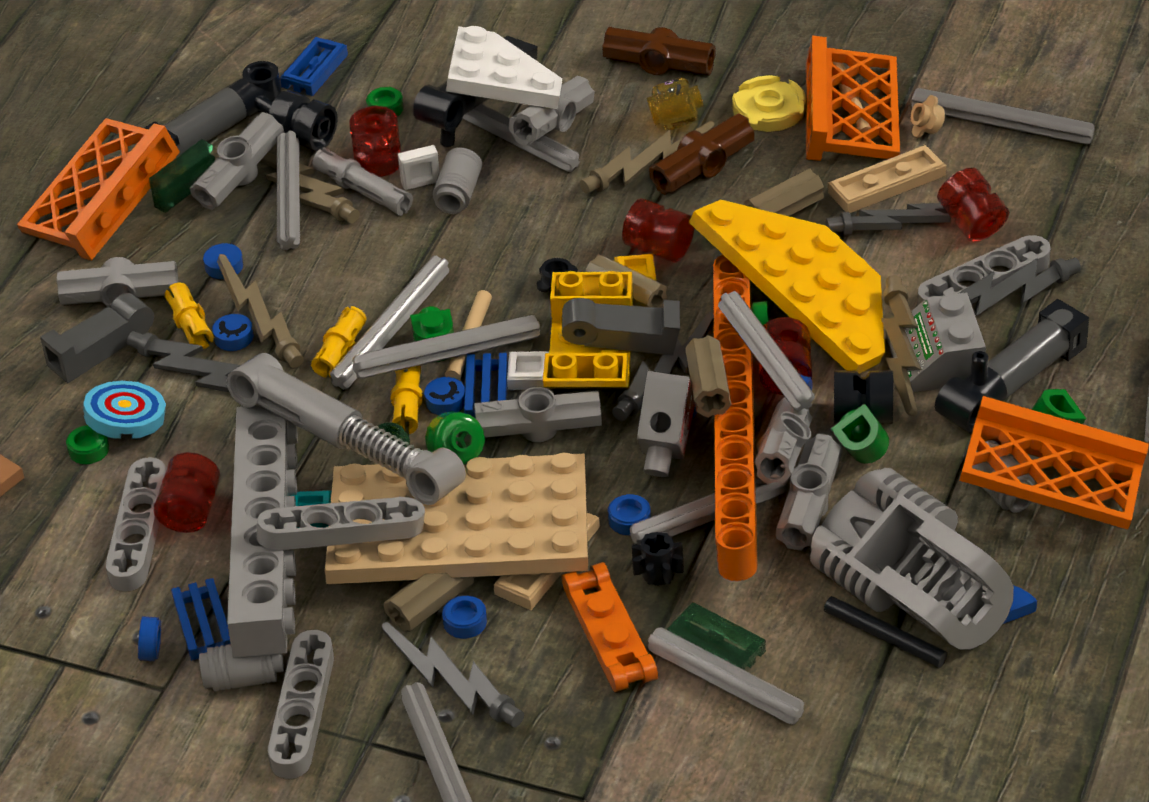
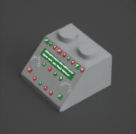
[886,293,986,392]

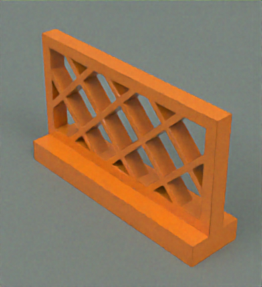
[806,35,900,161]
[17,118,180,261]
[959,396,1149,530]

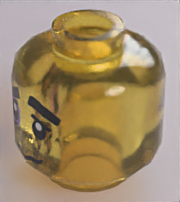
[647,77,704,131]

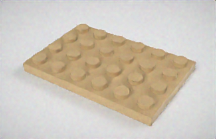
[325,453,589,584]

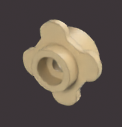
[910,95,945,138]

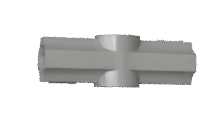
[509,75,595,146]
[190,112,284,210]
[57,257,179,307]
[474,387,602,442]
[754,397,812,484]
[776,434,842,551]

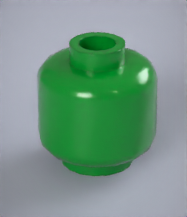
[425,411,485,465]

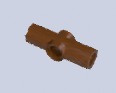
[602,27,716,76]
[649,113,754,195]

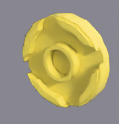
[732,75,806,132]

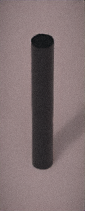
[824,596,948,668]

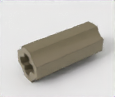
[744,168,824,216]
[585,254,667,308]
[685,335,732,418]
[384,573,474,632]

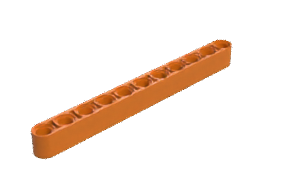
[713,254,758,581]

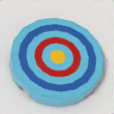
[83,380,166,439]

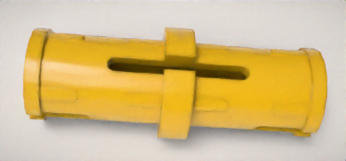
[165,282,214,349]
[311,306,367,377]
[390,365,423,435]

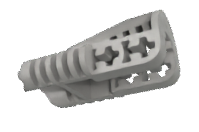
[810,468,1014,650]

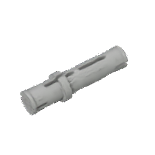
[312,147,413,216]

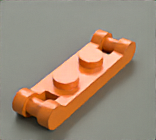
[561,562,658,692]

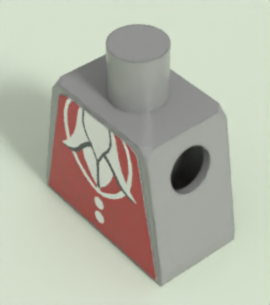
[637,371,695,477]

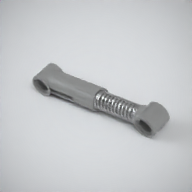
[227,353,466,505]

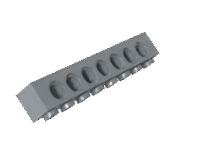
[227,405,298,658]

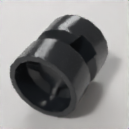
[269,90,338,151]
[834,371,893,424]

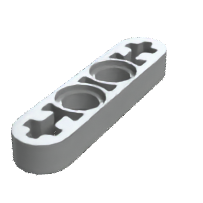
[917,235,1051,306]
[106,457,168,592]
[256,497,425,550]
[268,630,334,779]

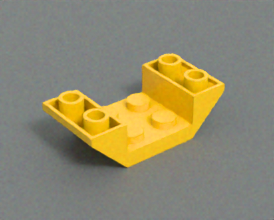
[543,271,633,389]

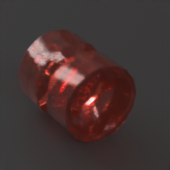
[349,106,401,177]
[937,167,1010,242]
[622,198,695,263]
[759,317,812,395]
[153,452,221,533]

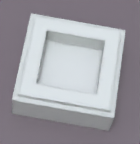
[398,145,440,190]
[507,351,549,390]

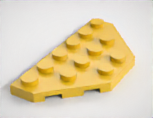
[689,199,885,374]

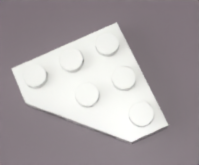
[446,26,562,109]

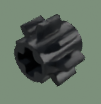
[632,532,684,586]

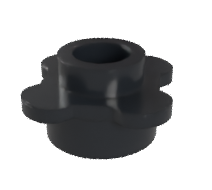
[536,258,578,292]

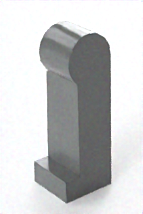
[40,293,154,383]
[562,298,680,355]

